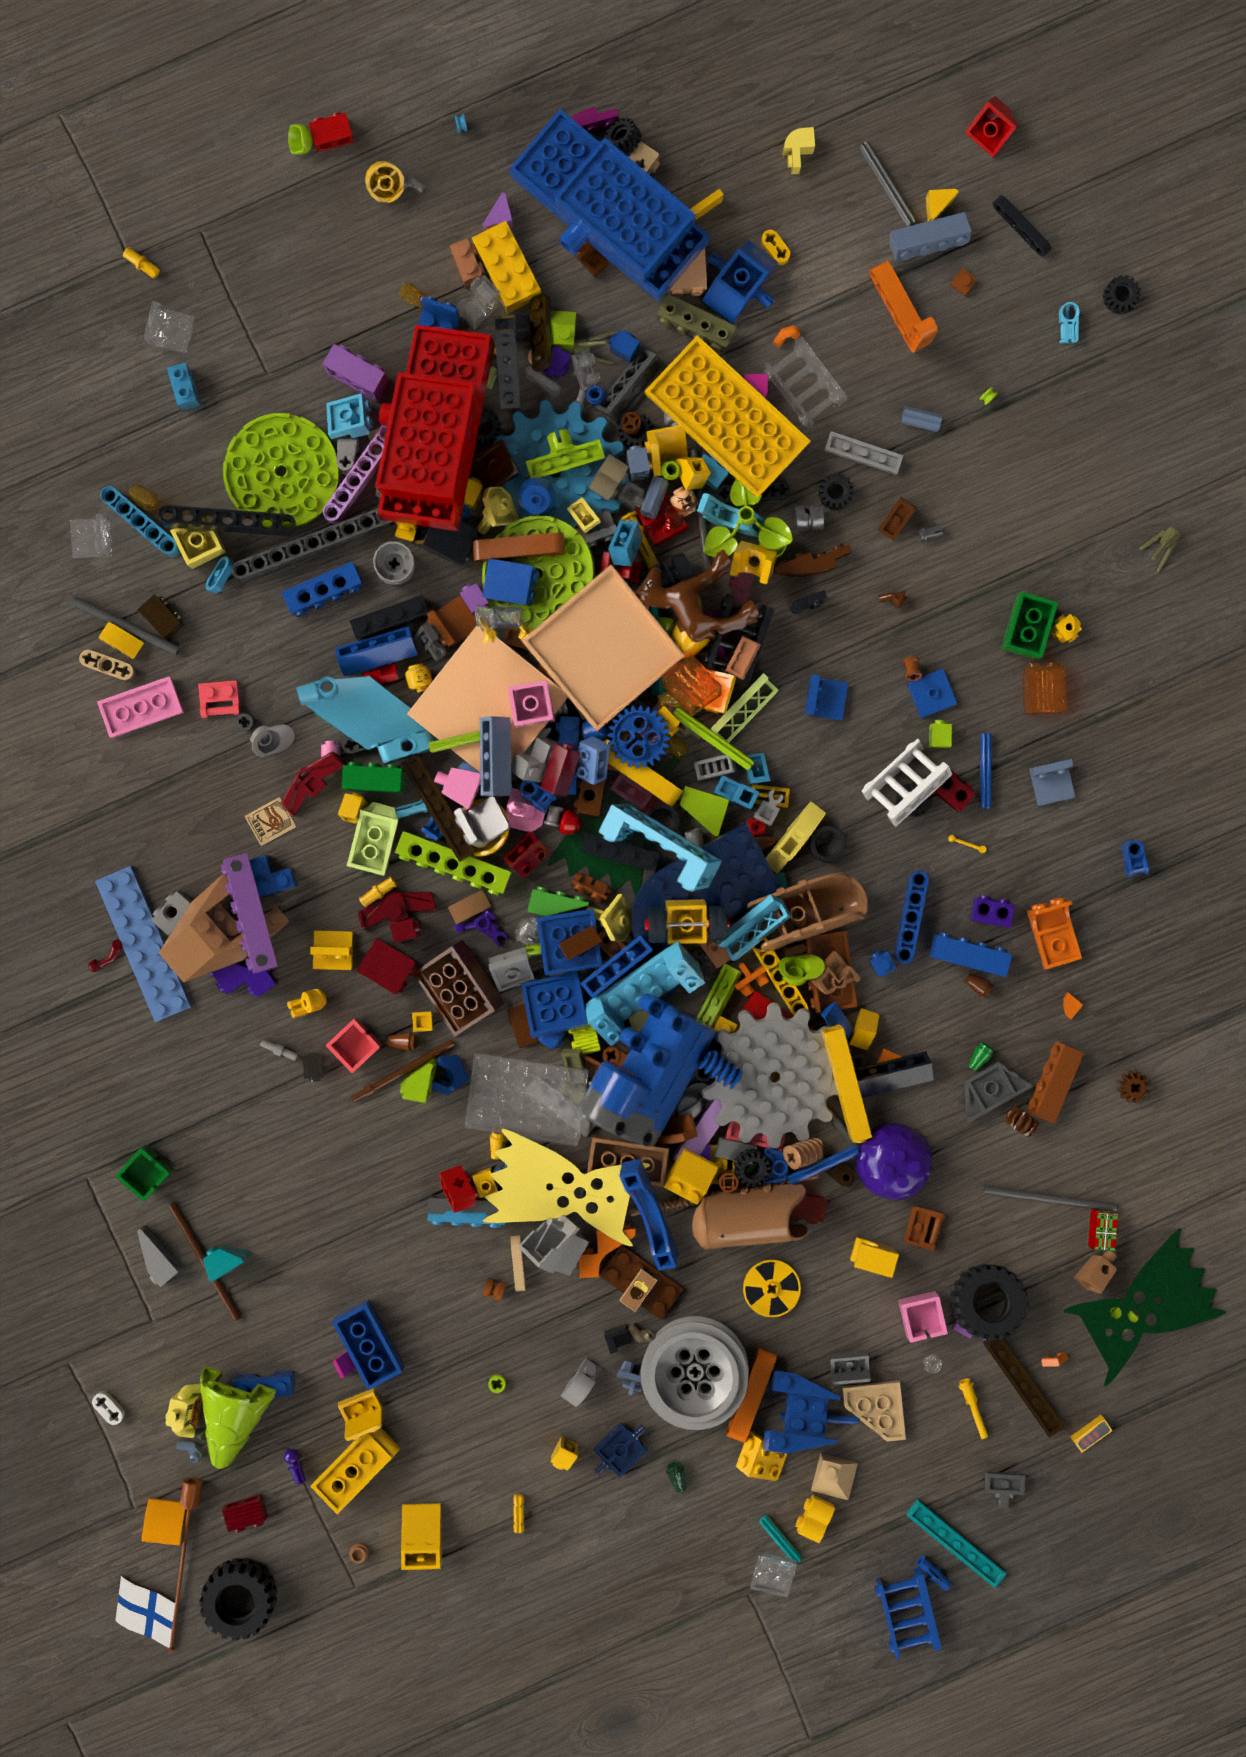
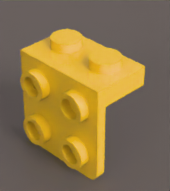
[645,425,688,477]
[338,1388,383,1441]
[736,1431,788,1481]

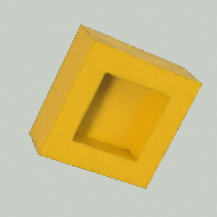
[412,1011,433,1032]

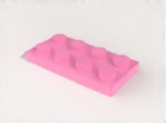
[97,676,184,738]

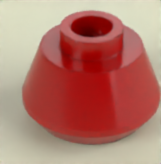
[559,809,582,835]

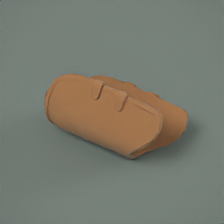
[747,872,868,952]
[692,1184,808,1250]

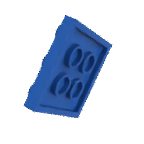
[536,909,602,975]
[521,971,589,1039]

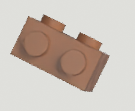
[450,238,485,289]

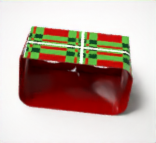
[1088,1209,1118,1251]

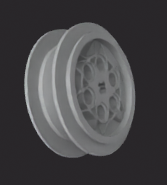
[641,1316,749,1430]

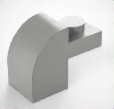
[561,1359,601,1407]

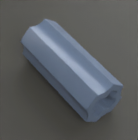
[901,406,942,432]
[640,476,669,519]

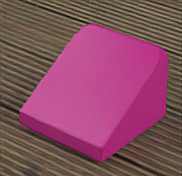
[333,1351,356,1378]

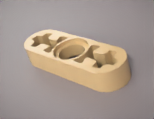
[79,650,135,681]
[511,1235,526,1292]

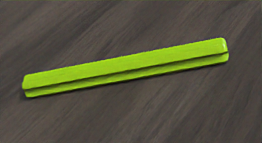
[672,707,754,770]

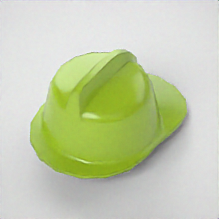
[778,955,825,986]

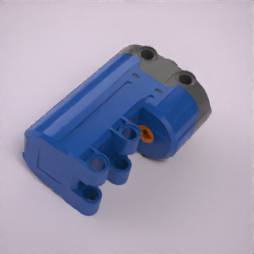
[578,993,716,1147]

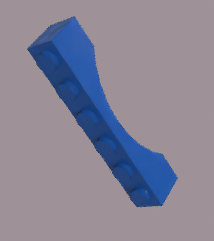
[619,1159,679,1271]

